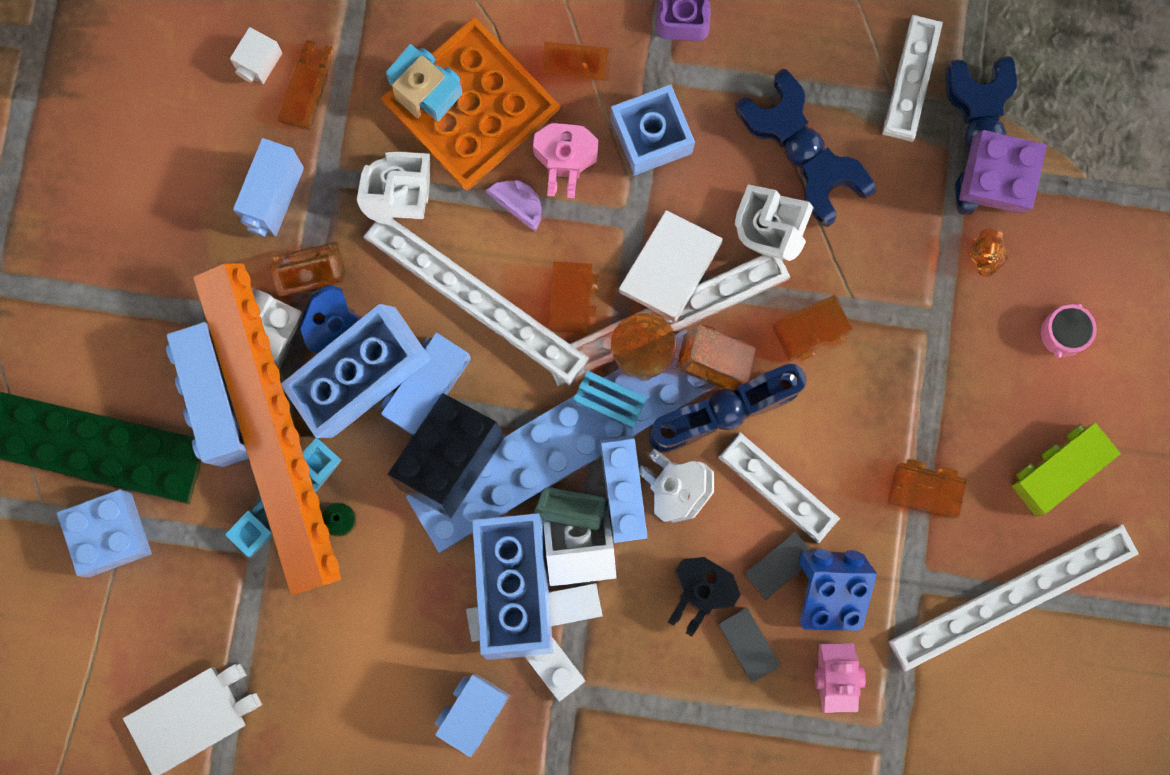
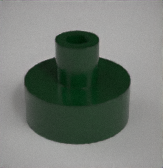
[322,503,357,537]

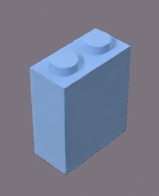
[233,138,304,238]

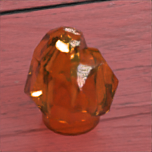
[969,229,1008,277]

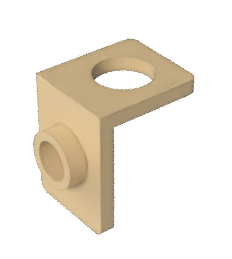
[392,56,445,118]

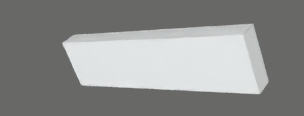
[882,15,943,142]
[718,432,840,544]
[466,583,603,642]

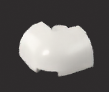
[357,152,430,225]
[734,184,813,261]
[251,287,304,370]

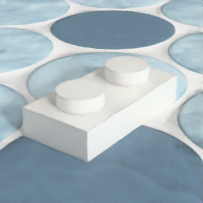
[525,637,586,702]

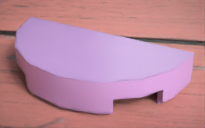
[485,180,542,232]

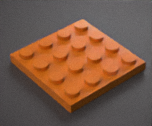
[381,17,560,192]

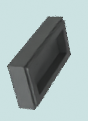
[744,532,811,600]
[718,607,781,683]

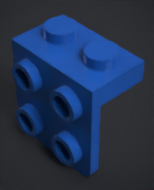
[799,549,877,631]

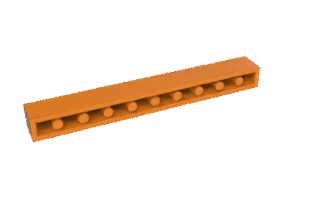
[193,263,342,596]

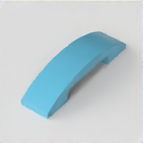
[225,438,341,558]

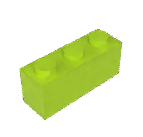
[1011,422,1121,517]

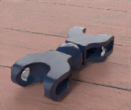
[946,56,1017,215]
[735,69,876,227]
[650,364,806,453]

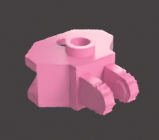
[533,123,599,198]
[815,643,865,713]

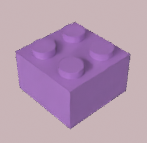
[959,130,1047,214]

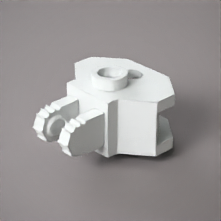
[639,449,714,523]

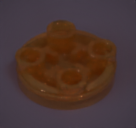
[611,313,677,381]

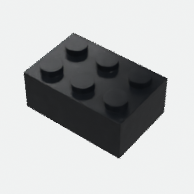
[387,393,505,518]

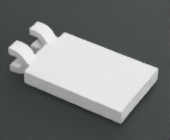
[123,664,263,775]

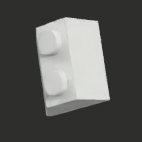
[543,506,616,586]

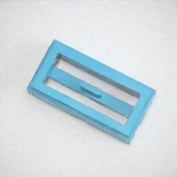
[573,370,647,429]

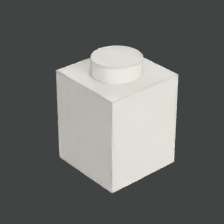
[230,27,282,84]

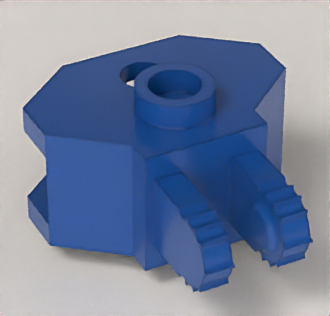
[300,284,362,353]

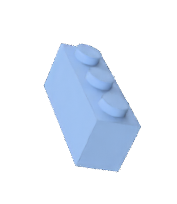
[381,332,471,436]
[599,435,648,543]

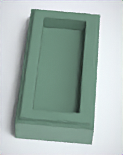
[534,487,608,530]

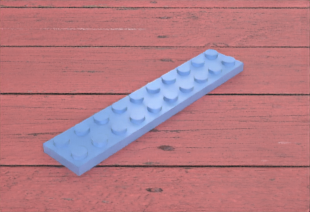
[406,330,719,553]

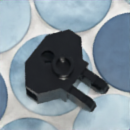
[668,557,741,637]

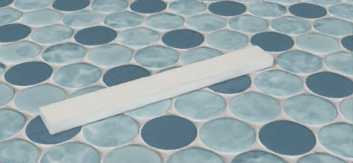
[363,219,589,386]
[551,255,790,386]
[888,525,1139,672]

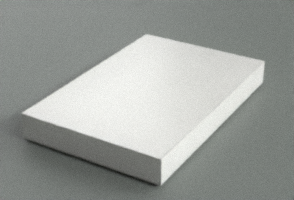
[619,210,723,322]

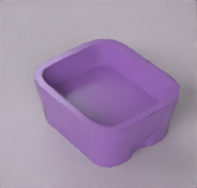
[656,0,711,41]

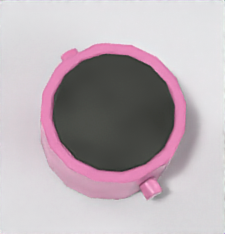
[1040,303,1097,358]

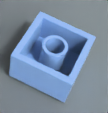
[610,85,695,176]
[57,489,152,578]
[434,674,510,757]

